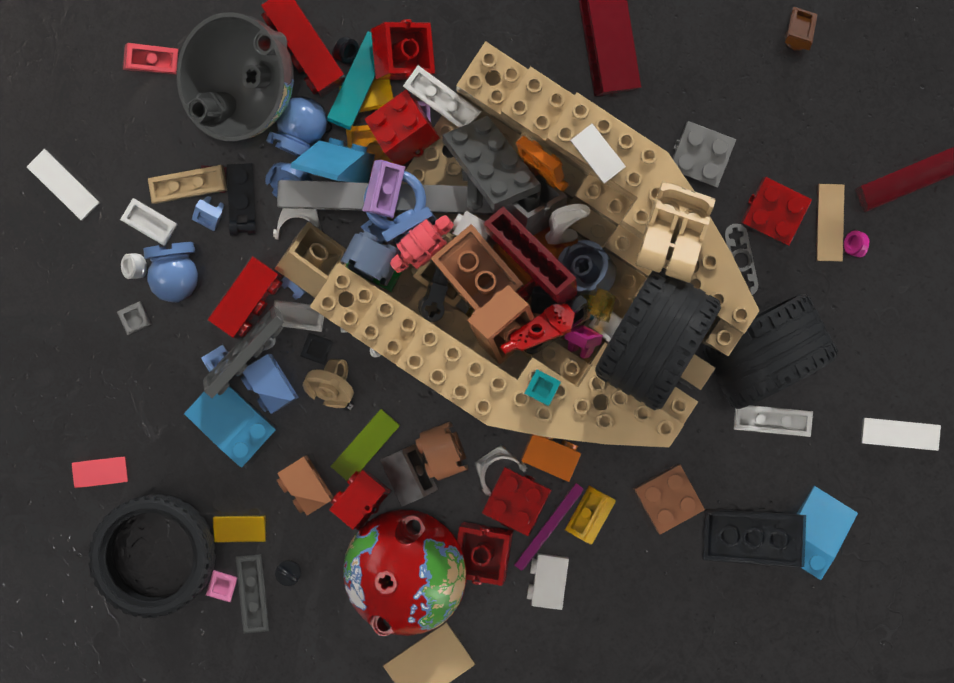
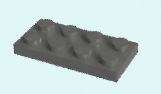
[442,116,541,211]
[203,306,284,398]

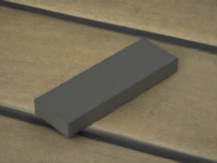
[236,554,270,634]

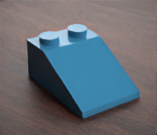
[290,137,375,183]
[184,385,276,468]
[797,486,858,580]

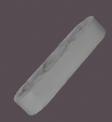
[723,224,758,295]

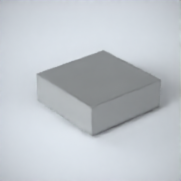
[117,301,152,335]

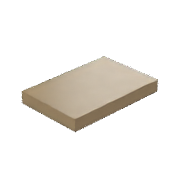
[383,622,475,683]

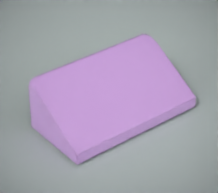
[363,160,405,218]

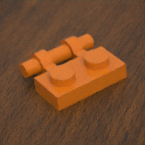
[516,136,569,191]

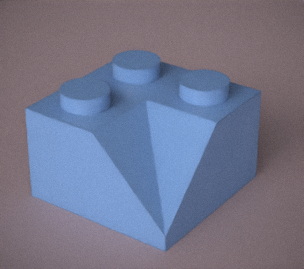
[241,354,299,414]

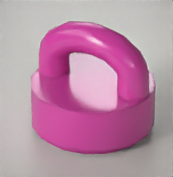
[844,230,869,258]

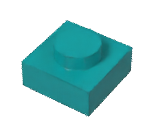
[524,369,561,406]

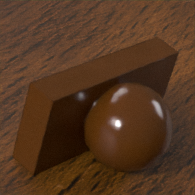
[785,7,818,51]

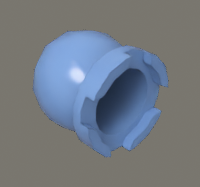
[266,96,328,157]
[143,242,198,303]

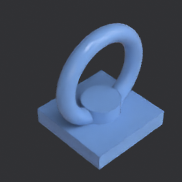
[364,171,437,247]

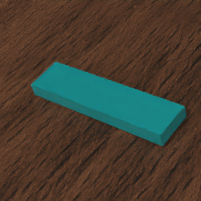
[327,31,375,130]

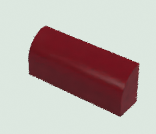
[579,0,641,96]
[855,147,954,213]
[484,206,577,304]

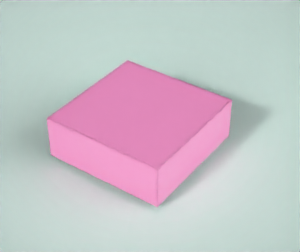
[206,570,238,602]

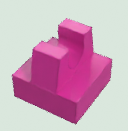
[564,325,603,359]

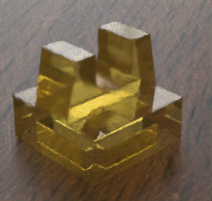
[584,289,616,323]

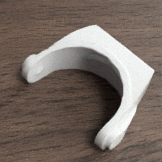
[545,204,590,245]
[273,208,322,240]
[475,445,528,497]

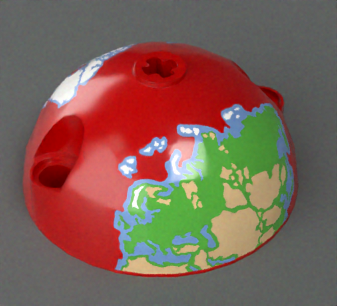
[343,509,466,636]

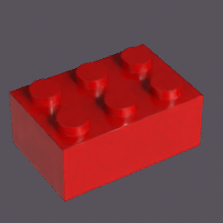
[208,256,282,339]

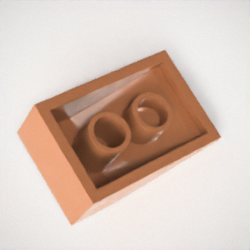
[431,224,523,311]

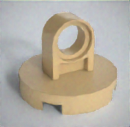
[302,359,354,408]

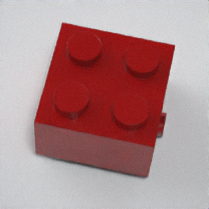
[371,19,435,80]
[365,89,440,166]
[741,177,812,246]
[482,467,552,536]
[329,470,392,530]
[457,522,514,586]

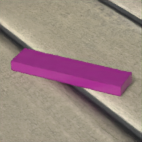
[514,482,584,571]

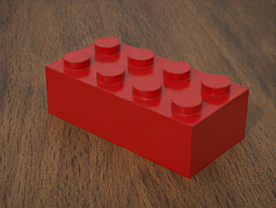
[261,0,346,98]

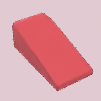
[123,43,178,74]
[72,456,128,488]

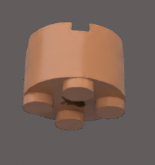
[415,422,468,481]

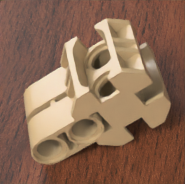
[636,181,715,283]

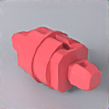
[390,215,454,273]

